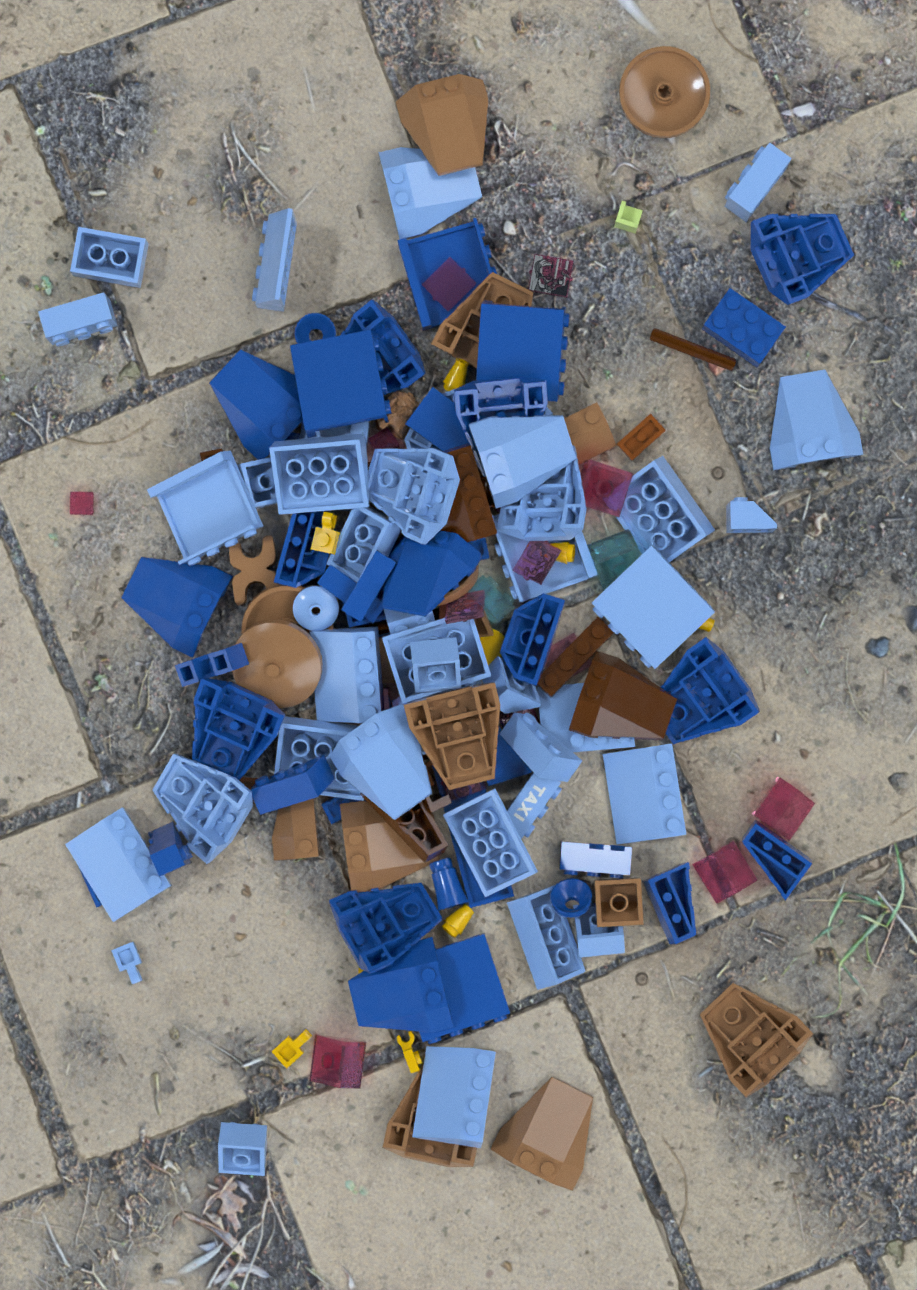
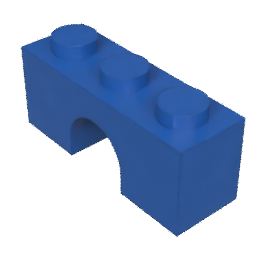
[175,643,249,687]

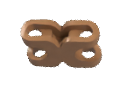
[229,535,279,606]

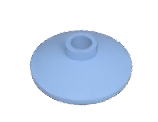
[293,586,339,631]

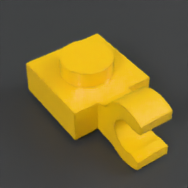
[311,512,340,555]
[271,1029,312,1069]
[397,1031,422,1074]

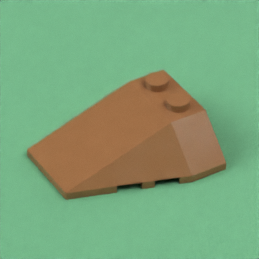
[396,74,489,176]
[431,272,533,369]
[404,682,500,790]
[340,801,440,893]
[700,983,813,1098]
[382,1063,477,1167]
[490,1077,593,1191]

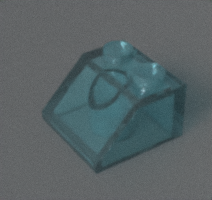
[587,529,640,591]
[465,575,515,628]

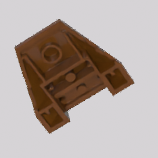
[569,651,677,740]

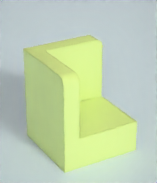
[614,201,643,234]

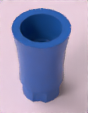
[430,857,469,911]

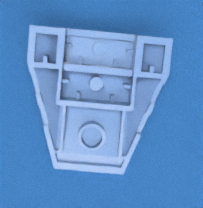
[378,147,482,239]
[769,370,863,470]
[469,415,576,508]
[497,445,587,541]
[368,448,460,545]
[330,704,432,820]
[153,753,253,864]

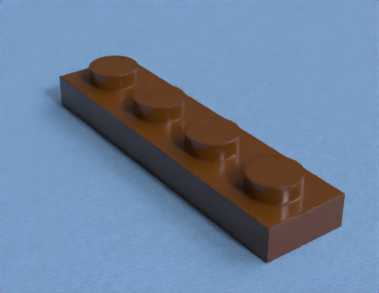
[537,617,614,698]

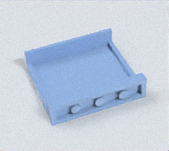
[147,451,263,566]
[491,514,597,604]
[592,545,715,669]

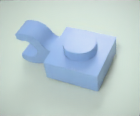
[111,942,142,984]

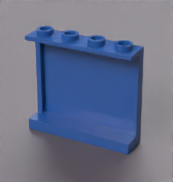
[397,218,497,331]
[476,300,570,402]
[290,330,392,438]
[419,933,510,1044]

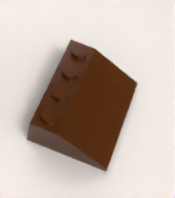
[441,443,497,542]

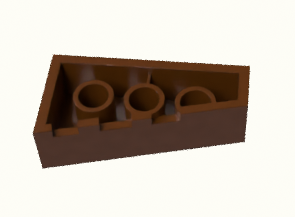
[360,793,448,863]

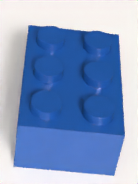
[702,288,786,368]

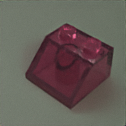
[580,459,633,517]
[751,777,815,841]
[692,840,758,904]
[309,1035,366,1089]

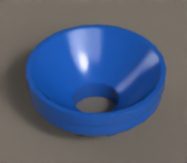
[295,313,336,344]
[550,878,592,918]

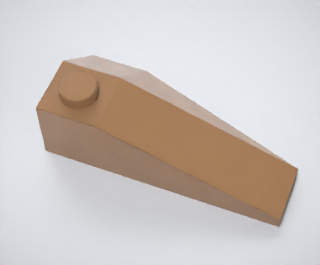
[272,798,320,861]

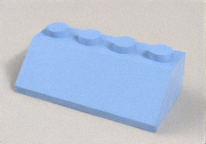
[507,885,586,990]

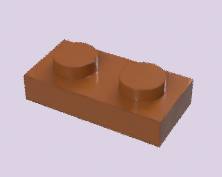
[616,414,666,462]

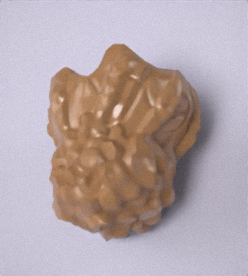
[375,391,419,440]

